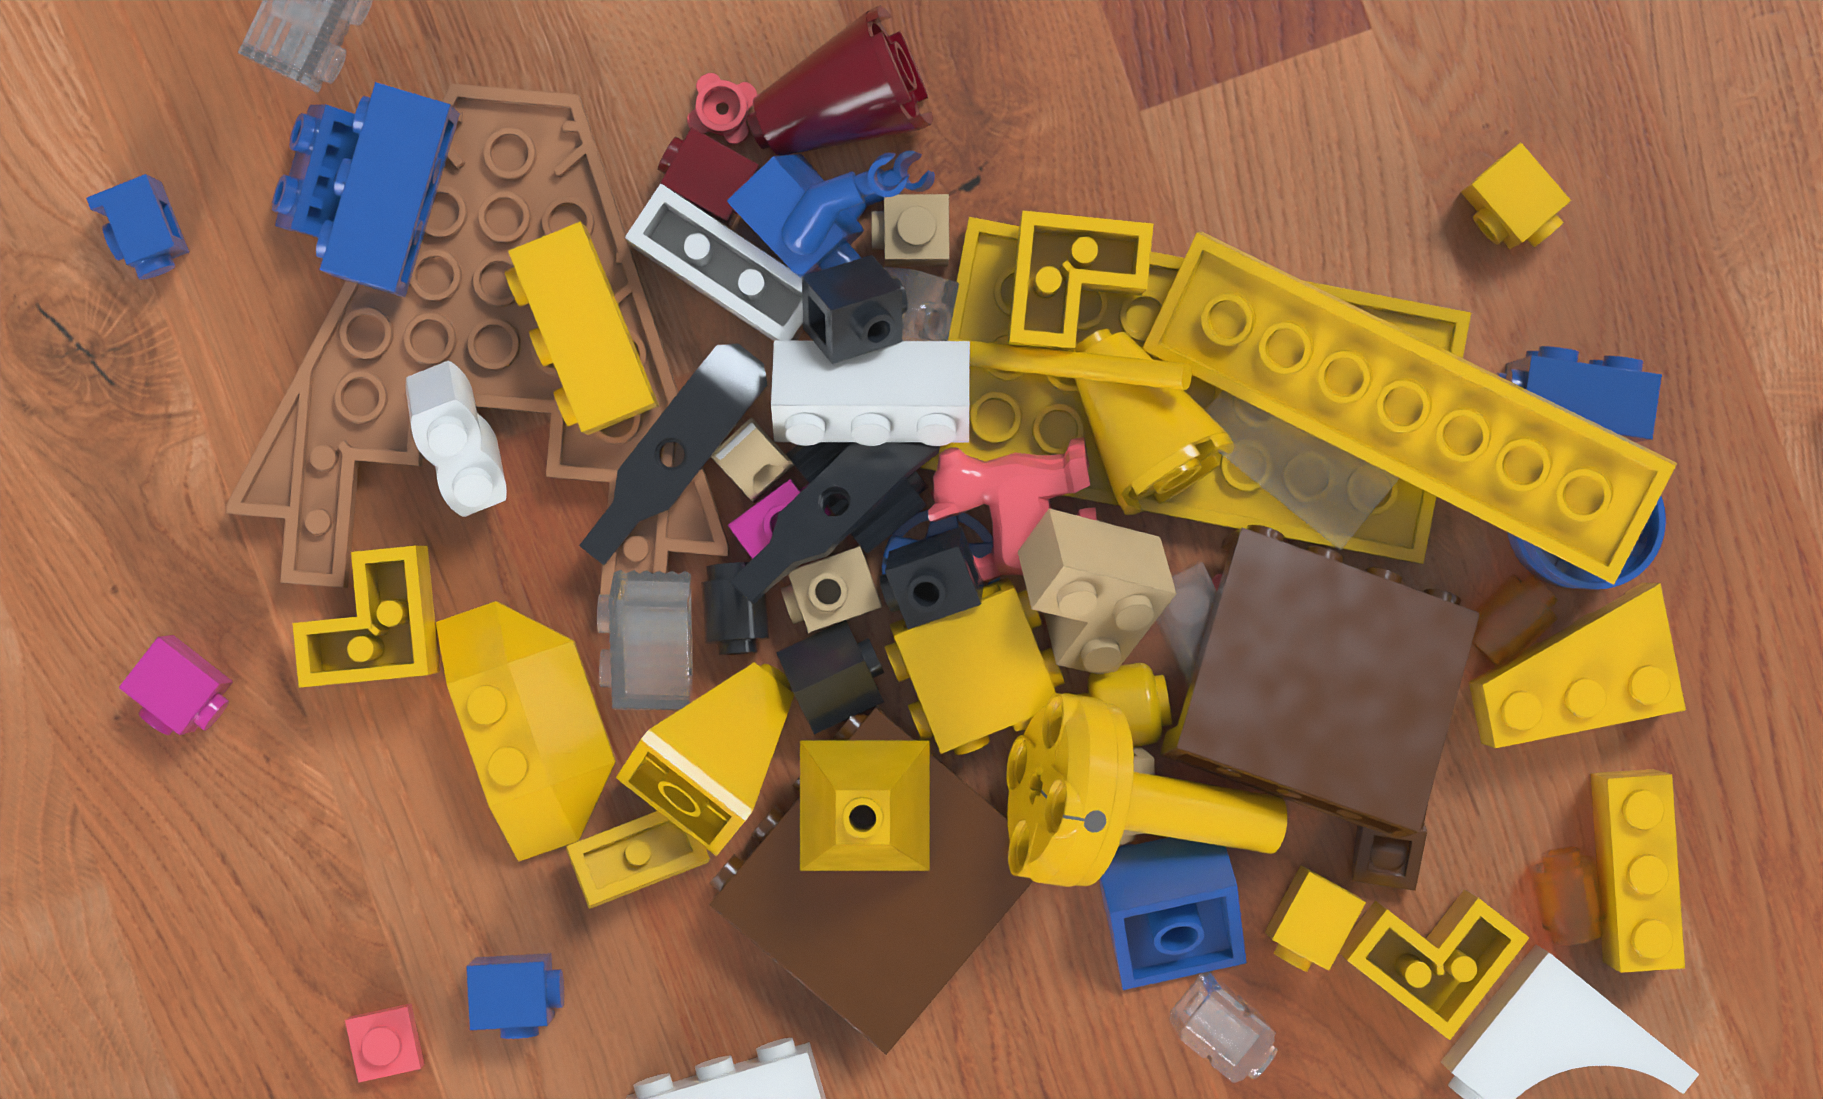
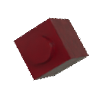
[657,127,760,228]

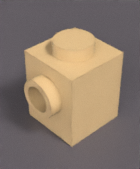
[872,194,949,267]
[781,546,882,633]

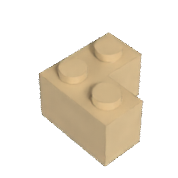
[1018,509,1177,674]

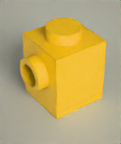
[1461,142,1571,249]
[1265,865,1366,972]

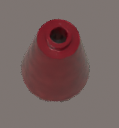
[747,5,933,156]

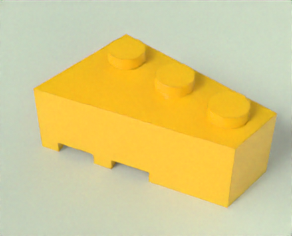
[1469,583,1686,748]

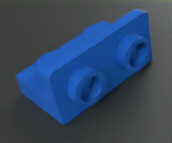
[272,104,359,238]

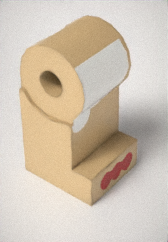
[711,417,795,503]

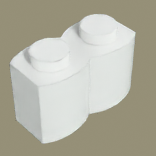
[405,361,507,517]

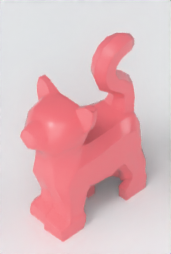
[928,437,1098,582]

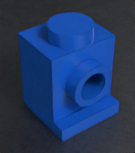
[86,174,189,280]

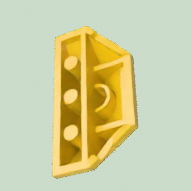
[436,601,616,862]

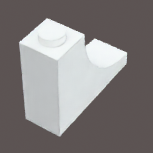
[1441,945,1699,1099]

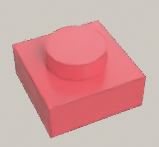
[345,1003,425,1083]

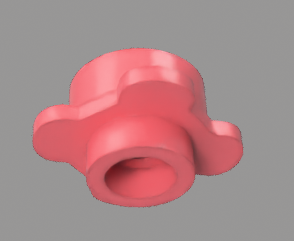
[687,73,757,144]

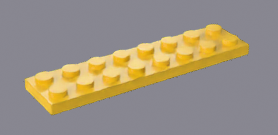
[1142,232,1677,584]

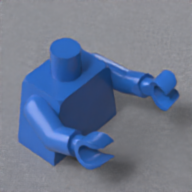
[727,151,935,278]

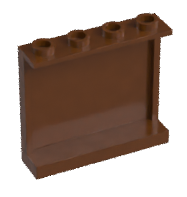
[1159,525,1480,839]
[709,706,1033,1055]

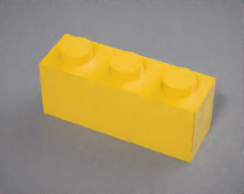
[505,221,659,435]
[1590,769,1685,973]

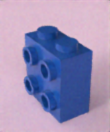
[1496,346,1662,442]

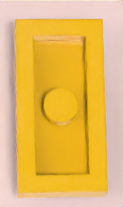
[566,811,710,909]

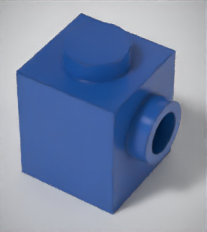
[466,953,564,1039]

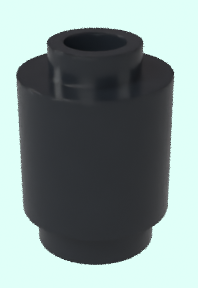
[701,562,769,655]

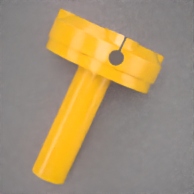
[1006,693,1287,887]

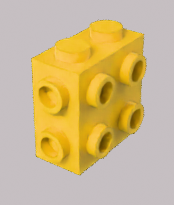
[884,577,1065,755]

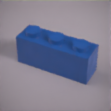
[316,82,460,297]

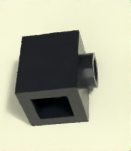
[802,255,908,364]
[880,526,984,629]
[776,620,885,735]

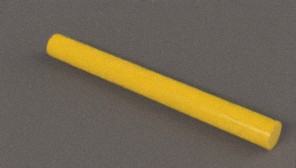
[948,338,1192,390]

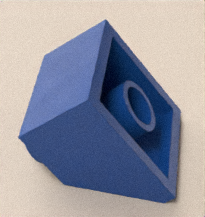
[1099,837,1247,990]

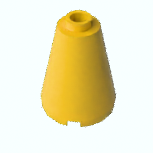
[1075,329,1235,515]

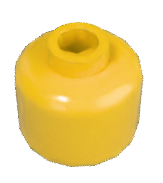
[1076,662,1172,747]

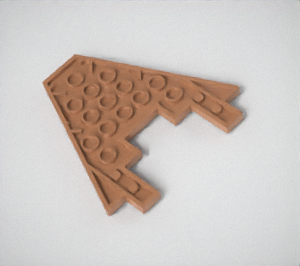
[226,84,730,615]

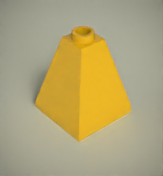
[616,662,794,856]
[800,740,930,871]

